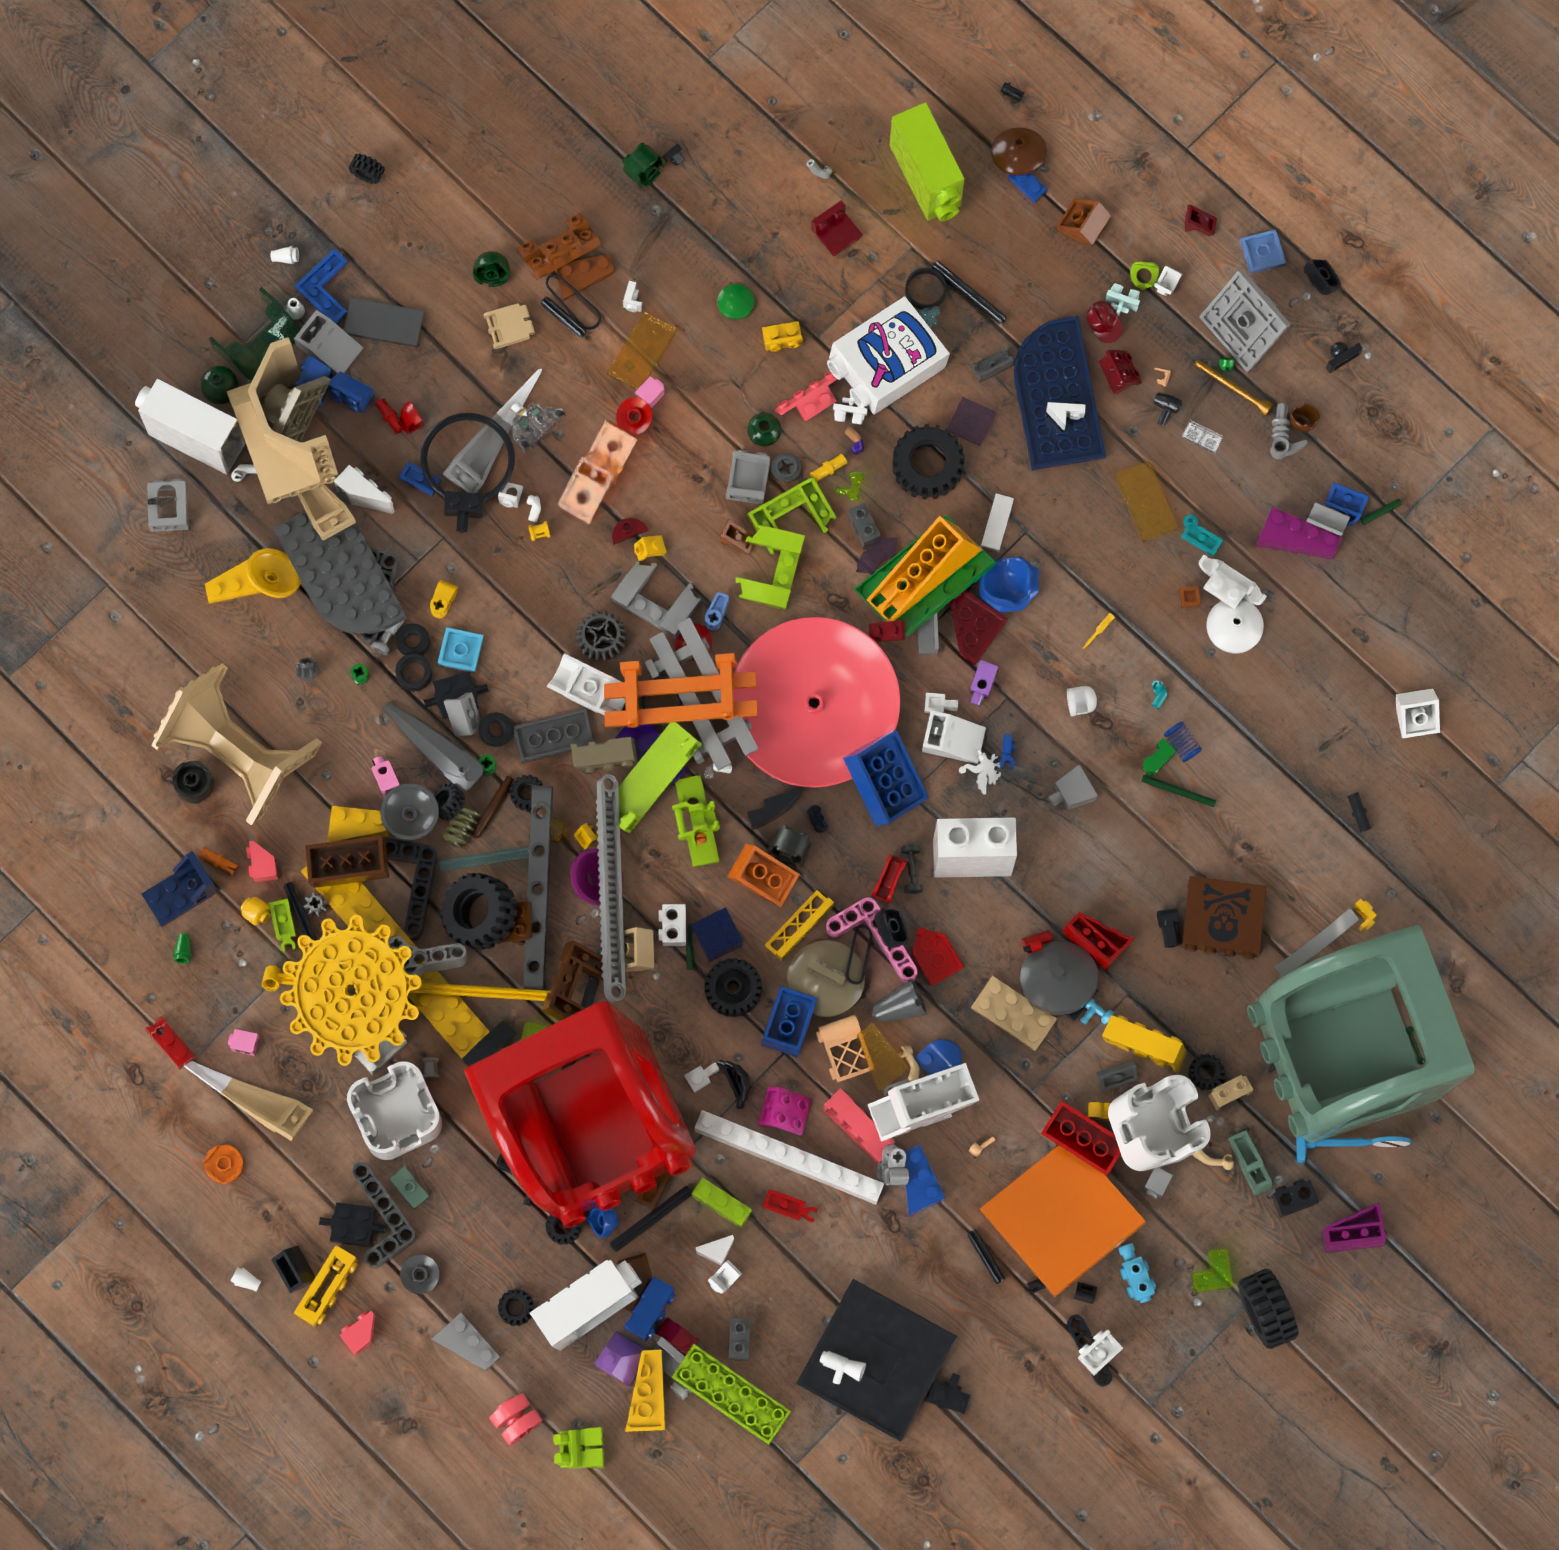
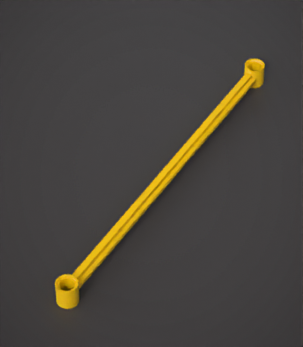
[262,965,551,1001]

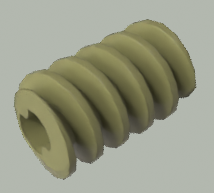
[442,806,481,849]

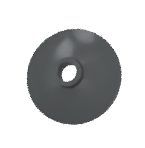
[400,1255,440,1294]

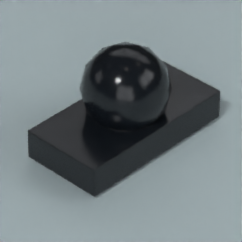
[1326,342,1363,373]

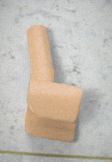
[969,1136,995,1156]

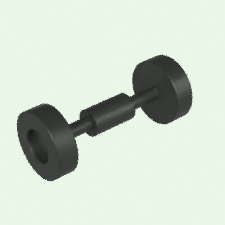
[901,845,923,894]

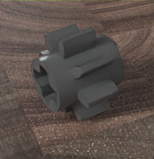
[295,657,319,681]

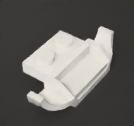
[1199,555,1267,609]

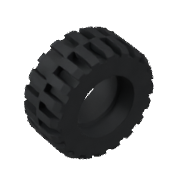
[440,873,517,950]
[1238,1269,1299,1349]

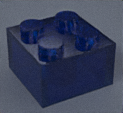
[691,907,743,963]

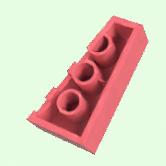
[823,1088,895,1164]

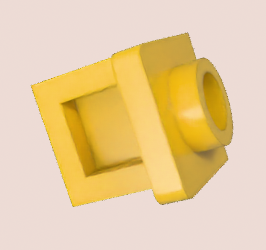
[634,535,667,561]
[1353,899,1377,931]

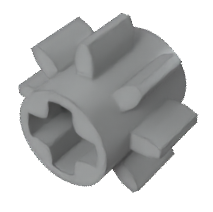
[304,892,328,917]

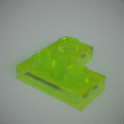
[1191,1248,1233,1293]

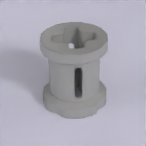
[422,1057,440,1080]

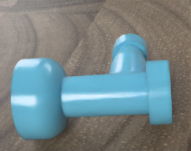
[1080,998,1115,1025]

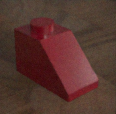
[655,1317,698,1356]

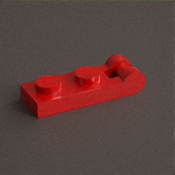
[145,1017,195,1070]

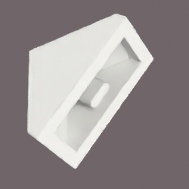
[695,1235,734,1266]

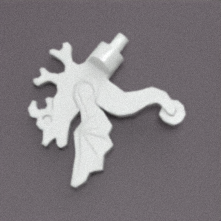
[959,749,1001,795]

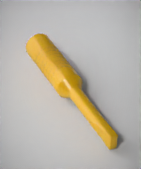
[1082,613,1115,650]

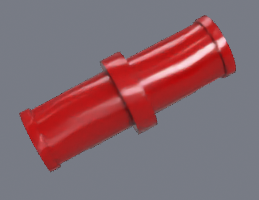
[375,398,405,434]

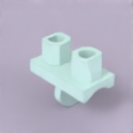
[1105,283,1140,317]

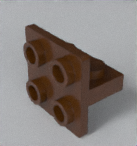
[502,901,531,945]

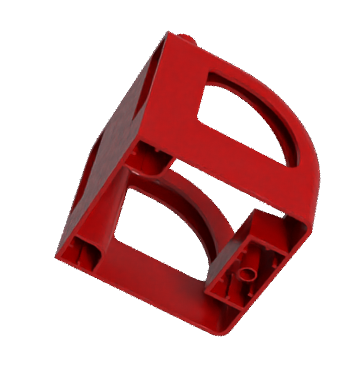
[464,1001,696,1228]

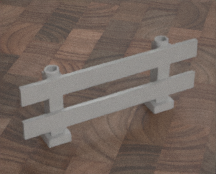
[644,618,759,771]

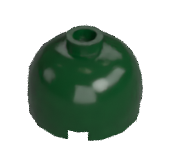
[473,251,510,287]
[200,366,239,404]

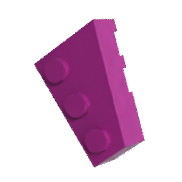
[1322,1202,1386,1253]

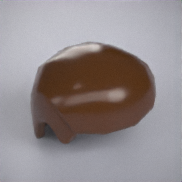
[1289,403,1320,432]

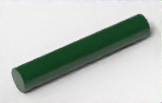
[1360,498,1402,526]

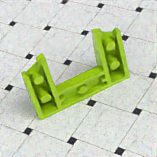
[746,477,836,555]
[735,525,805,610]

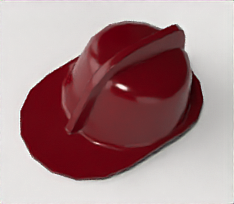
[1087,301,1122,343]

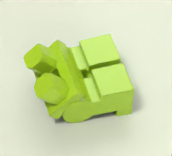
[553,1427,605,1469]

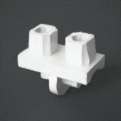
[833,396,868,425]

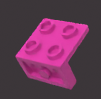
[758,1087,811,1136]

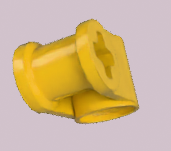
[430,580,458,619]

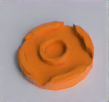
[204,1144,244,1184]

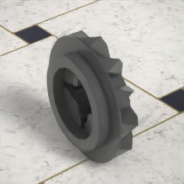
[771,453,801,483]

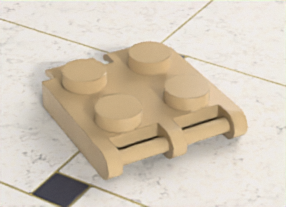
[483,303,535,349]

